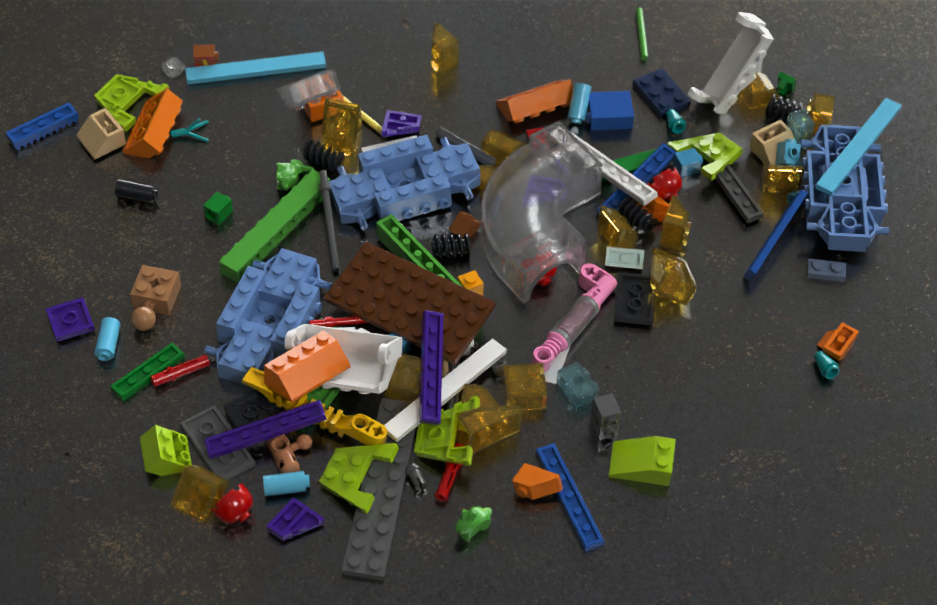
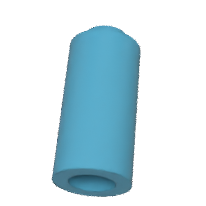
[568,83,591,124]
[94,317,121,361]
[263,471,310,496]

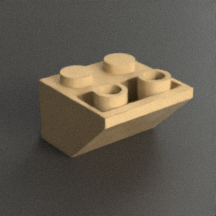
[76,108,126,160]
[749,120,795,170]

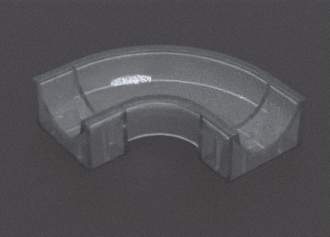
[482,121,602,304]

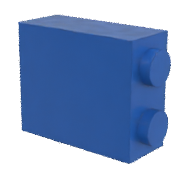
[586,91,634,130]

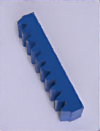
[5,102,79,151]

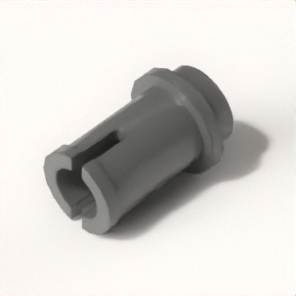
[406,463,428,491]

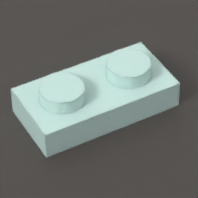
[605,246,644,269]

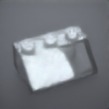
[276,69,341,111]

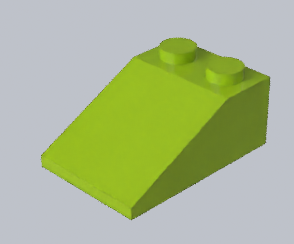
[609,436,676,486]

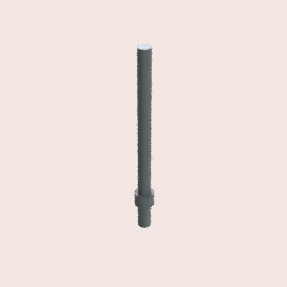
[319,170,340,272]

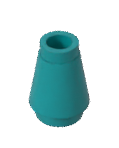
[666,109,686,134]
[814,351,840,379]

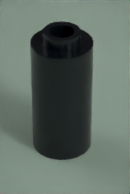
[115,179,159,204]

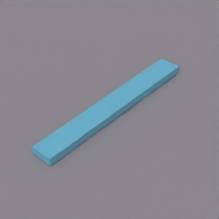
[185,52,326,85]
[815,98,902,196]

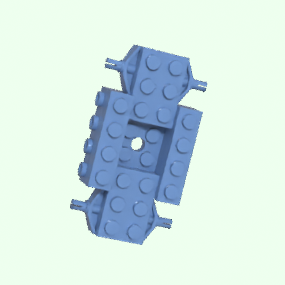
[800,124,889,252]
[328,135,481,230]
[204,248,333,387]

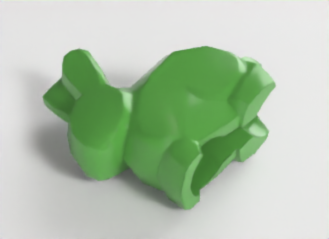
[276,159,314,191]
[454,506,492,541]

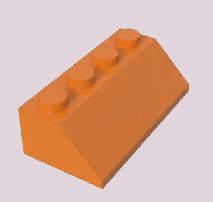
[496,79,573,123]
[122,88,183,158]
[264,331,350,403]

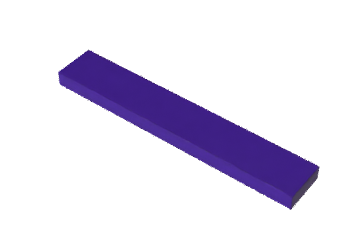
[419,310,443,425]
[204,400,327,459]

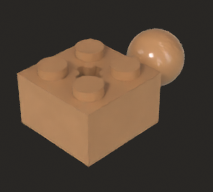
[130,265,181,331]

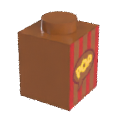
[193,44,219,67]

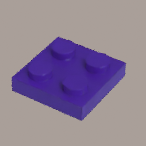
[46,297,95,342]

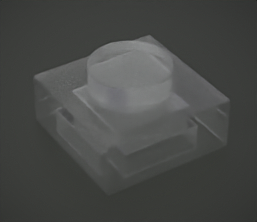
[161,56,186,79]

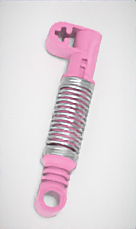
[531,263,617,373]

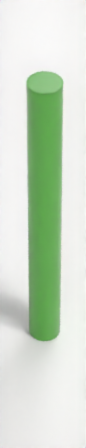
[636,8,648,60]

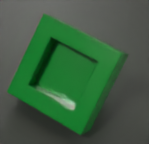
[777,72,796,95]

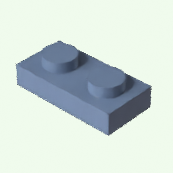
[807,259,846,282]

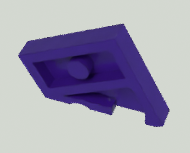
[266,497,324,541]

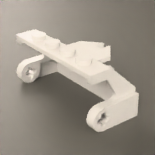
[687,12,774,114]
[284,324,402,394]

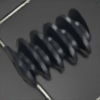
[765,94,805,126]
[303,138,344,172]
[617,196,658,235]
[431,233,471,258]

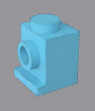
[776,139,801,166]

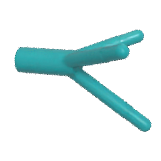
[171,118,209,142]

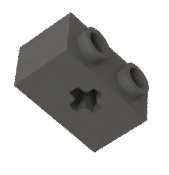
[591,393,621,440]

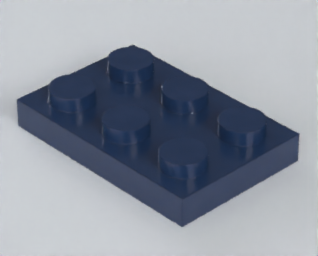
[633,68,691,118]

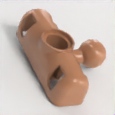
[265,434,312,474]

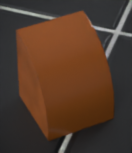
[449,211,482,238]

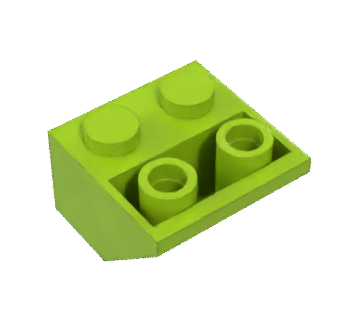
[140,425,193,476]

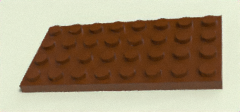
[324,241,496,365]

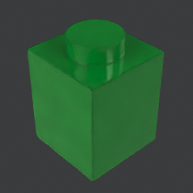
[203,192,233,225]

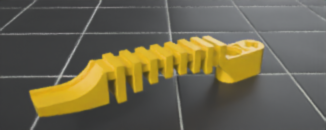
[242,367,387,445]

